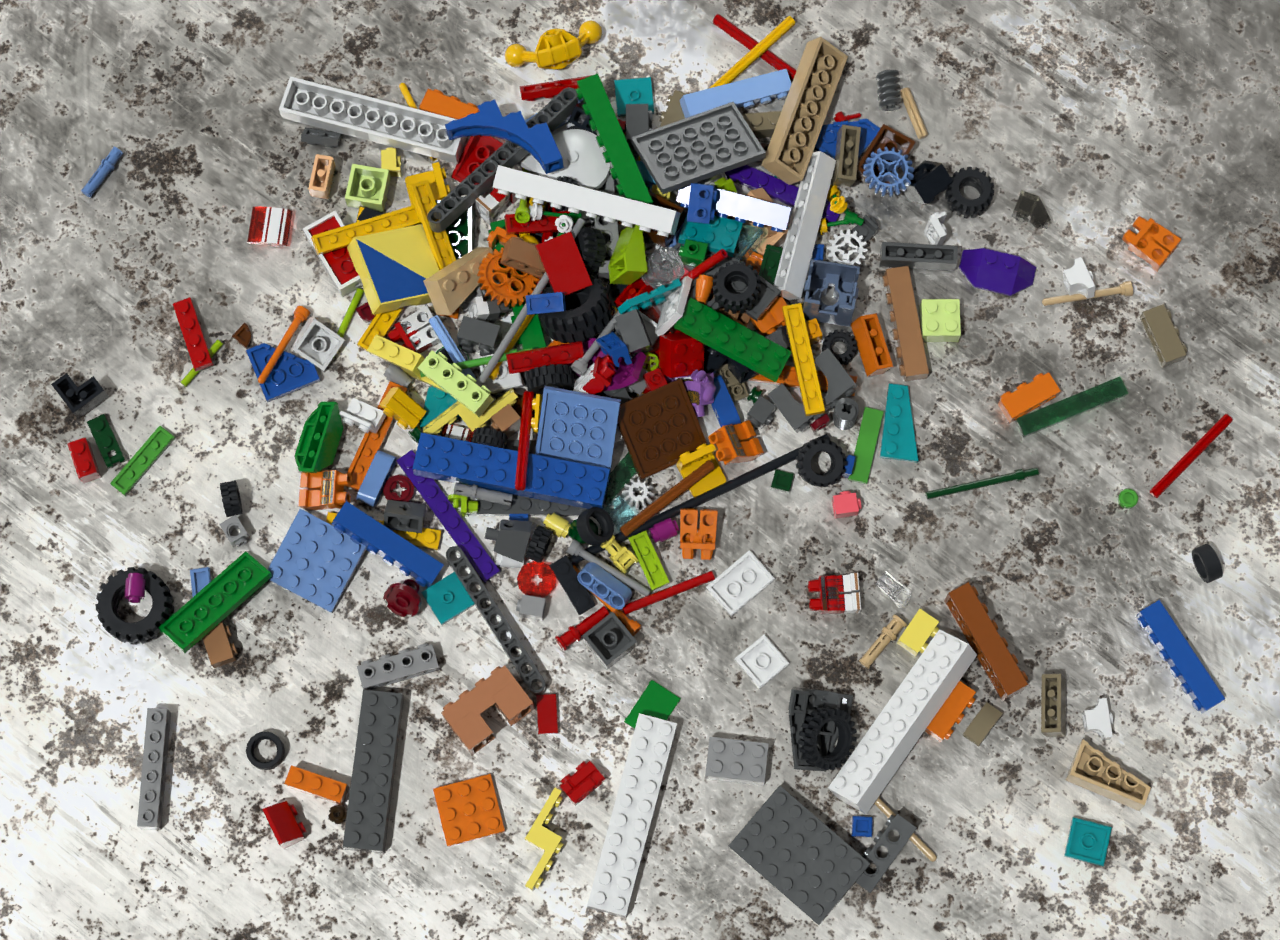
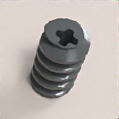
[876,70,902,111]
[833,397,859,430]

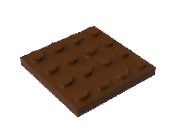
[618,378,708,479]

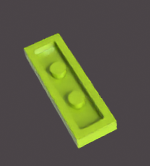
[628,531,670,591]

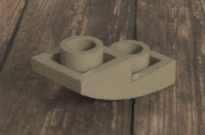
[717,364,749,402]
[963,702,1003,747]

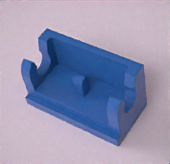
[596,332,632,367]

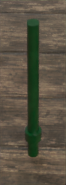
[925,468,1039,499]

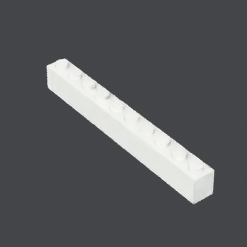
[492,165,681,237]

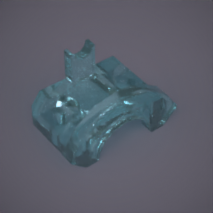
[603,495,635,533]

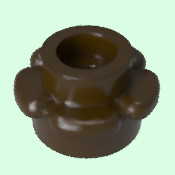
[328,805,347,824]

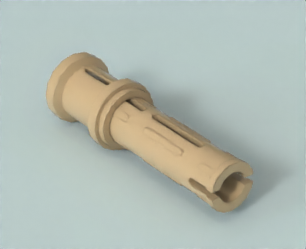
[859,615,907,669]

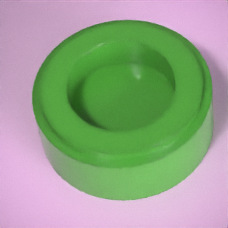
[1118,489,1138,509]

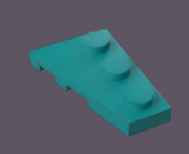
[617,278,682,315]

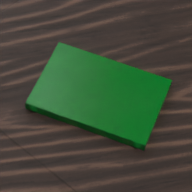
[624,680,681,729]

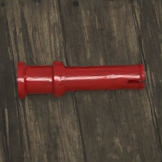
[555,606,609,651]

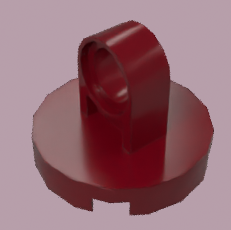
[383,579,422,617]

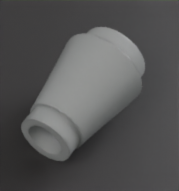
[383,363,412,388]

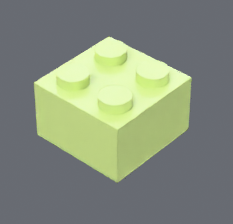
[345,164,391,212]
[919,299,961,342]

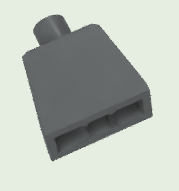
[484,519,532,563]

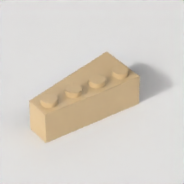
[424,247,493,315]
[1065,739,1151,811]

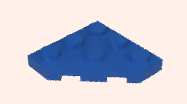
[814,119,880,159]
[246,343,320,403]

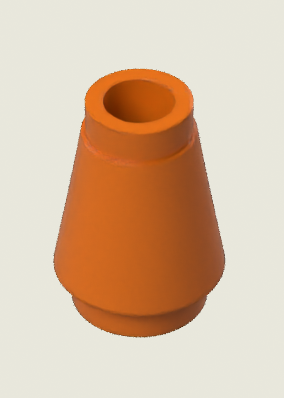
[695,275,714,304]

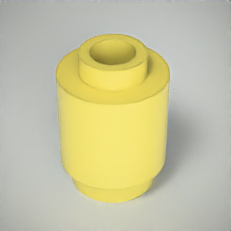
[543,512,571,538]

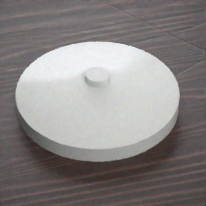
[536,129,611,190]

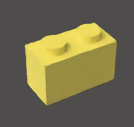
[897,609,939,656]

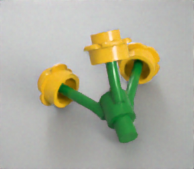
[818,185,864,235]

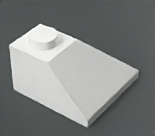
[292,317,345,371]

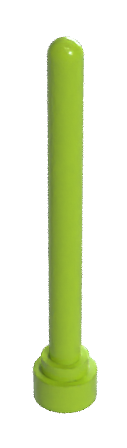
[515,168,530,223]

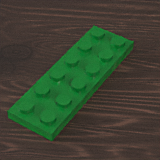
[674,298,792,382]
[158,551,272,653]

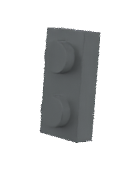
[301,127,342,148]

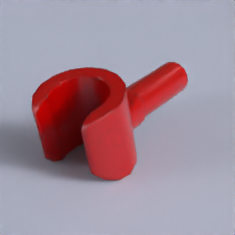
[834,111,861,122]

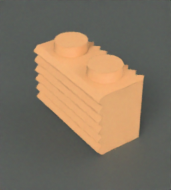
[308,154,336,199]

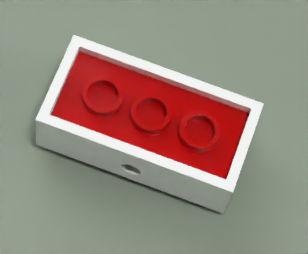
[303,211,363,297]

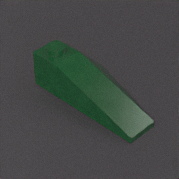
[435,200,476,260]

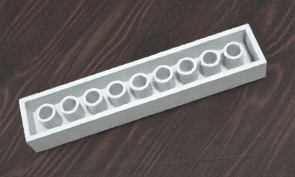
[279,76,467,164]
[828,629,977,814]
[587,713,677,918]

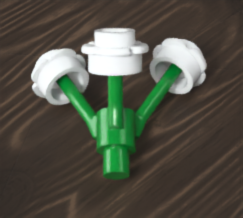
[529,203,582,242]

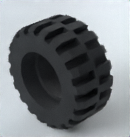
[538,274,612,343]
[95,567,174,645]

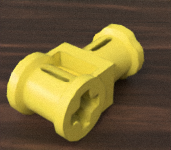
[600,535,638,574]

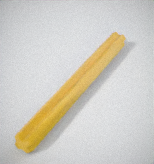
[710,16,796,88]

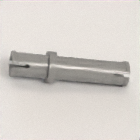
[453,482,513,506]

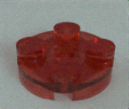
[517,561,556,598]

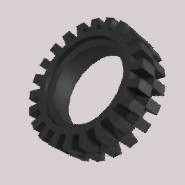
[798,707,857,770]

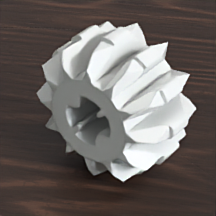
[622,477,655,510]

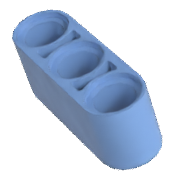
[356,450,397,507]
[577,562,632,610]

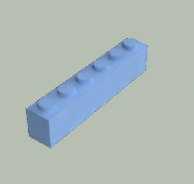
[680,69,791,118]

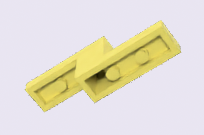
[367,334,447,393]
[423,388,518,435]
[525,787,564,891]

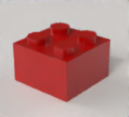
[659,332,704,378]

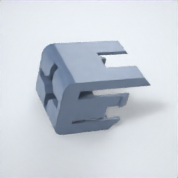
[803,259,860,327]

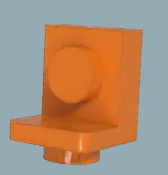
[487,226,517,249]

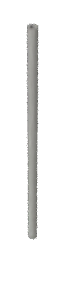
[475,218,585,387]

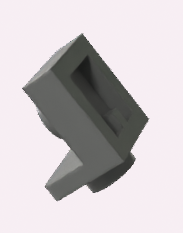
[851,215,879,245]

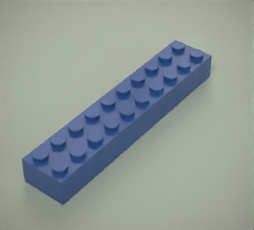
[412,433,610,509]

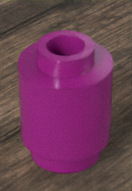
[649,518,679,543]
[125,573,146,603]

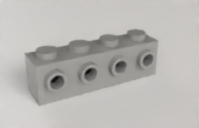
[357,643,440,690]

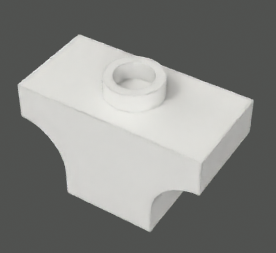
[1063,257,1095,299]
[1082,698,1113,740]

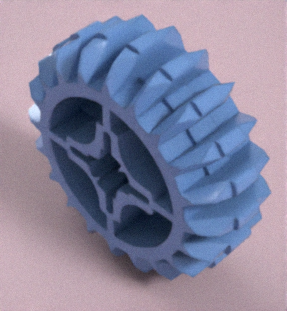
[863,146,914,197]

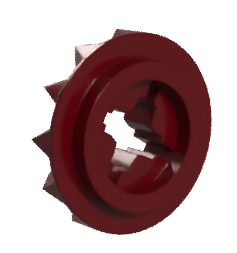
[383,475,414,502]

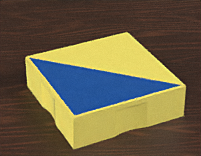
[347,224,440,315]

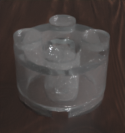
[641,247,685,289]

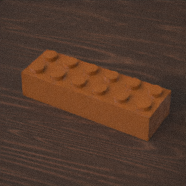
[944,582,1028,702]

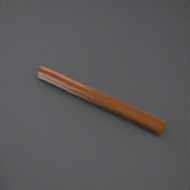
[620,460,715,536]

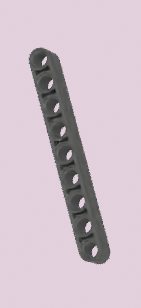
[446,546,546,696]

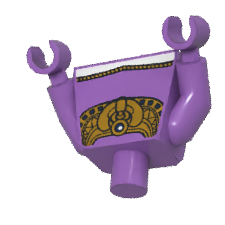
[664,369,716,417]

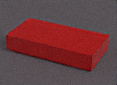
[536,694,558,735]

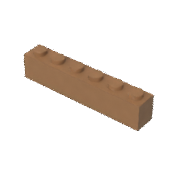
[882,266,929,382]

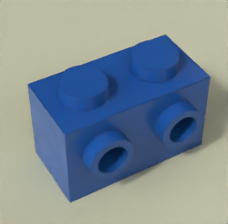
[687,183,717,224]

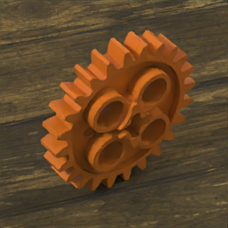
[477,247,539,307]

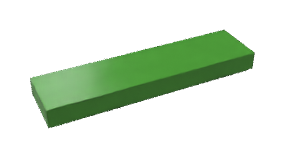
[848,407,884,485]
[110,426,175,496]

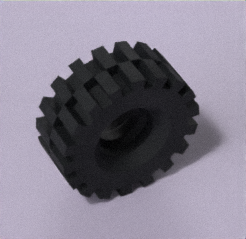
[525,364,575,396]

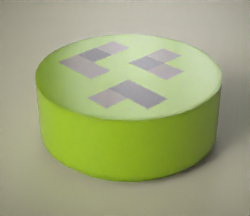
[643,352,659,372]

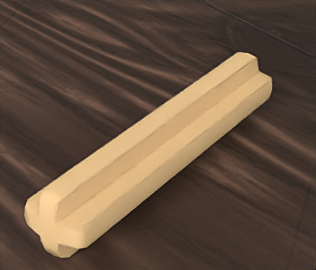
[900,87,928,139]

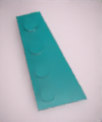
[880,383,918,463]

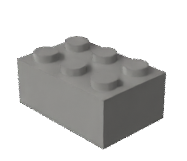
[705,737,769,786]

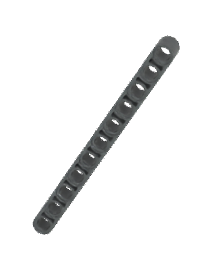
[427,87,578,233]

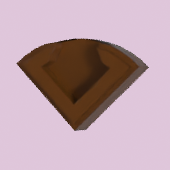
[232,322,252,349]

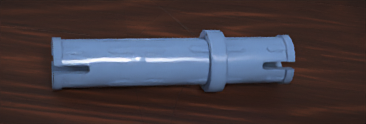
[81,147,124,198]

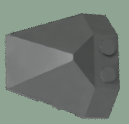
[788,687,853,772]

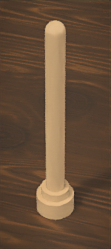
[1042,281,1133,306]
[874,796,937,862]

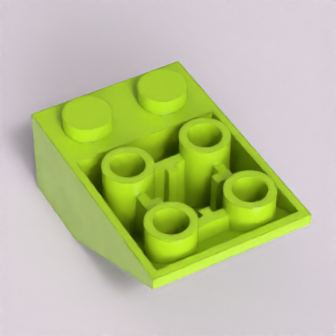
[608,225,648,285]

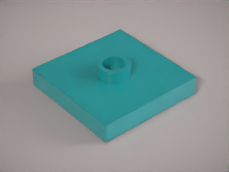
[614,77,654,117]
[421,572,475,625]
[1064,817,1112,867]

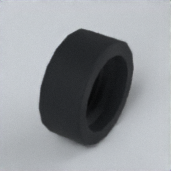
[577,507,614,546]
[1192,544,1223,583]
[246,731,285,770]

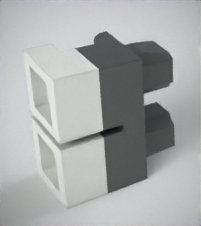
[468,296,509,324]

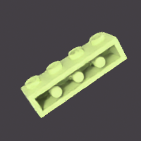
[418,351,494,417]

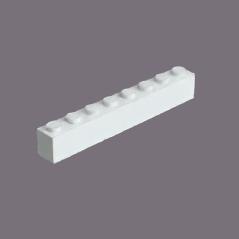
[774,151,836,300]

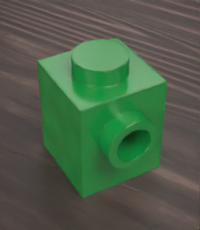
[679,239,708,267]

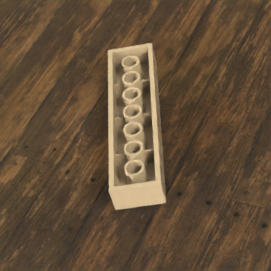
[761,37,848,185]

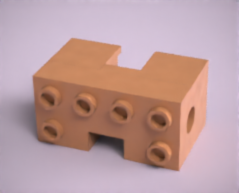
[441,665,535,756]

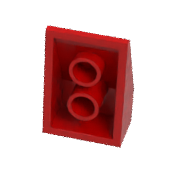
[451,135,506,185]

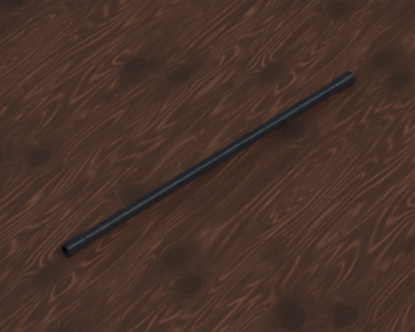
[567,434,831,566]

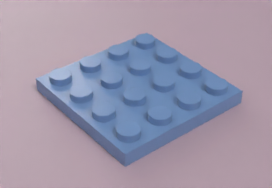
[535,386,621,472]
[268,509,367,613]

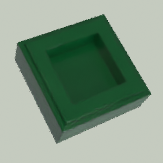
[771,469,794,493]

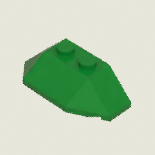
[294,402,343,473]

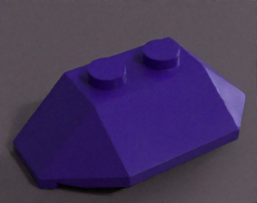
[959,248,1036,296]

